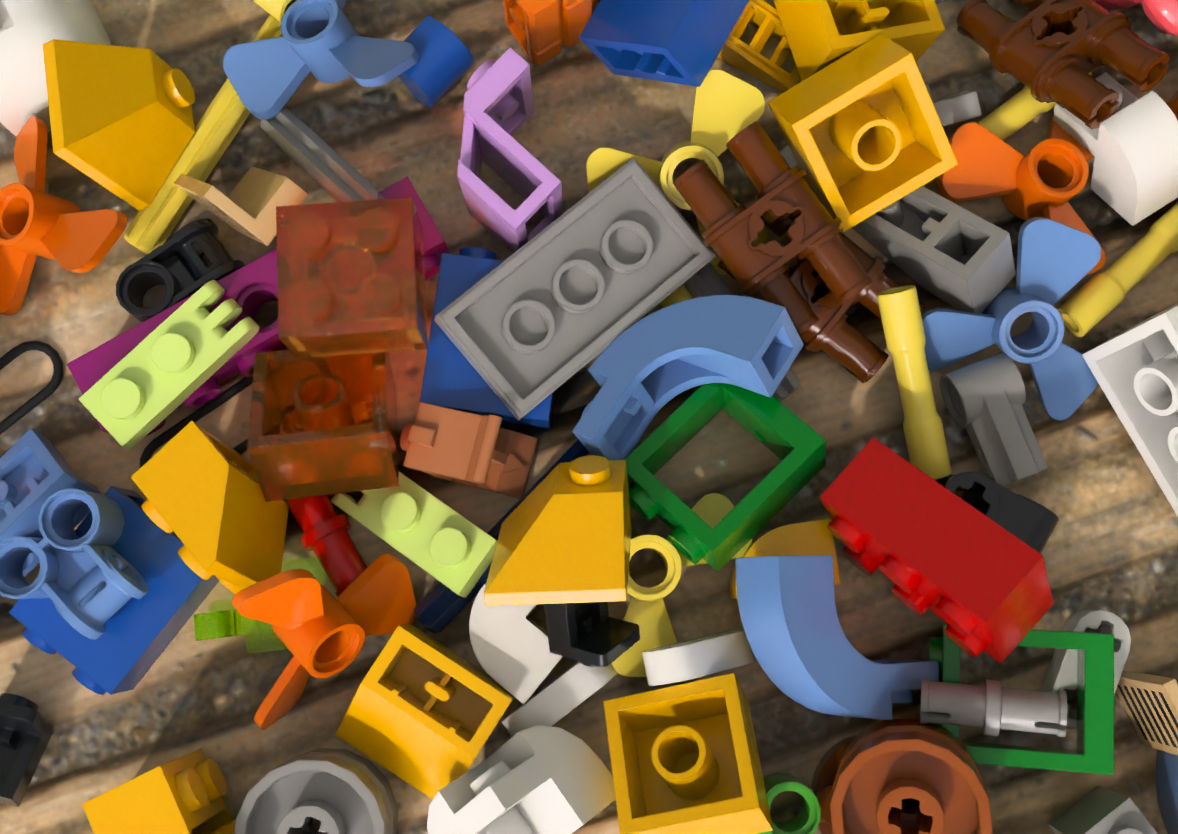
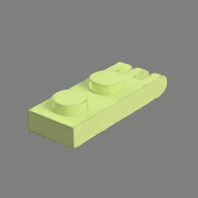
[79,280,260,449]
[331,450,497,598]

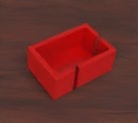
[819,438,1054,664]

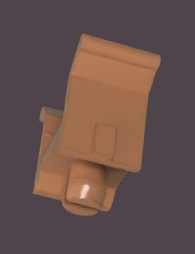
[400,402,538,499]

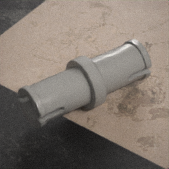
[920,679,1068,737]

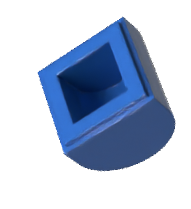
[399,15,474,108]

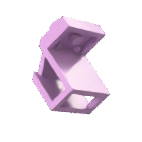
[457,47,564,254]

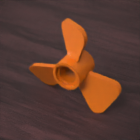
[938,112,1106,275]
[0,116,128,316]
[231,553,417,730]

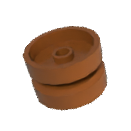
[830,718,993,834]

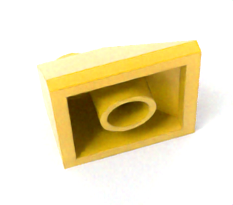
[43,39,195,211]
[484,455,632,606]

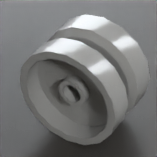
[234,748,398,834]

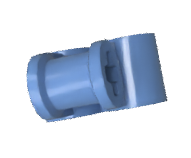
[0,488,150,640]

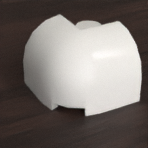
[0,0,111,137]
[427,725,616,834]

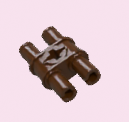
[957,0,1170,129]
[673,121,873,335]
[717,218,926,383]

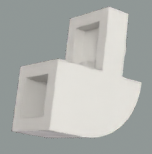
[1053,72,1178,226]
[469,584,563,704]

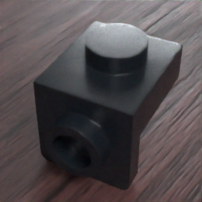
[543,602,640,667]
[0,693,53,807]

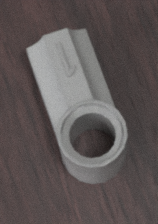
[940,352,1048,486]

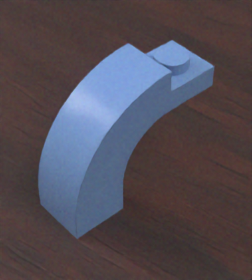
[572,295,804,460]
[735,555,940,720]

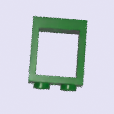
[624,383,826,572]
[929,624,1114,775]

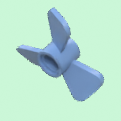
[223,0,419,120]
[921,217,1101,420]

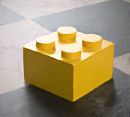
[767,34,958,232]
[603,673,773,834]

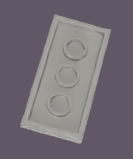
[434,157,716,421]

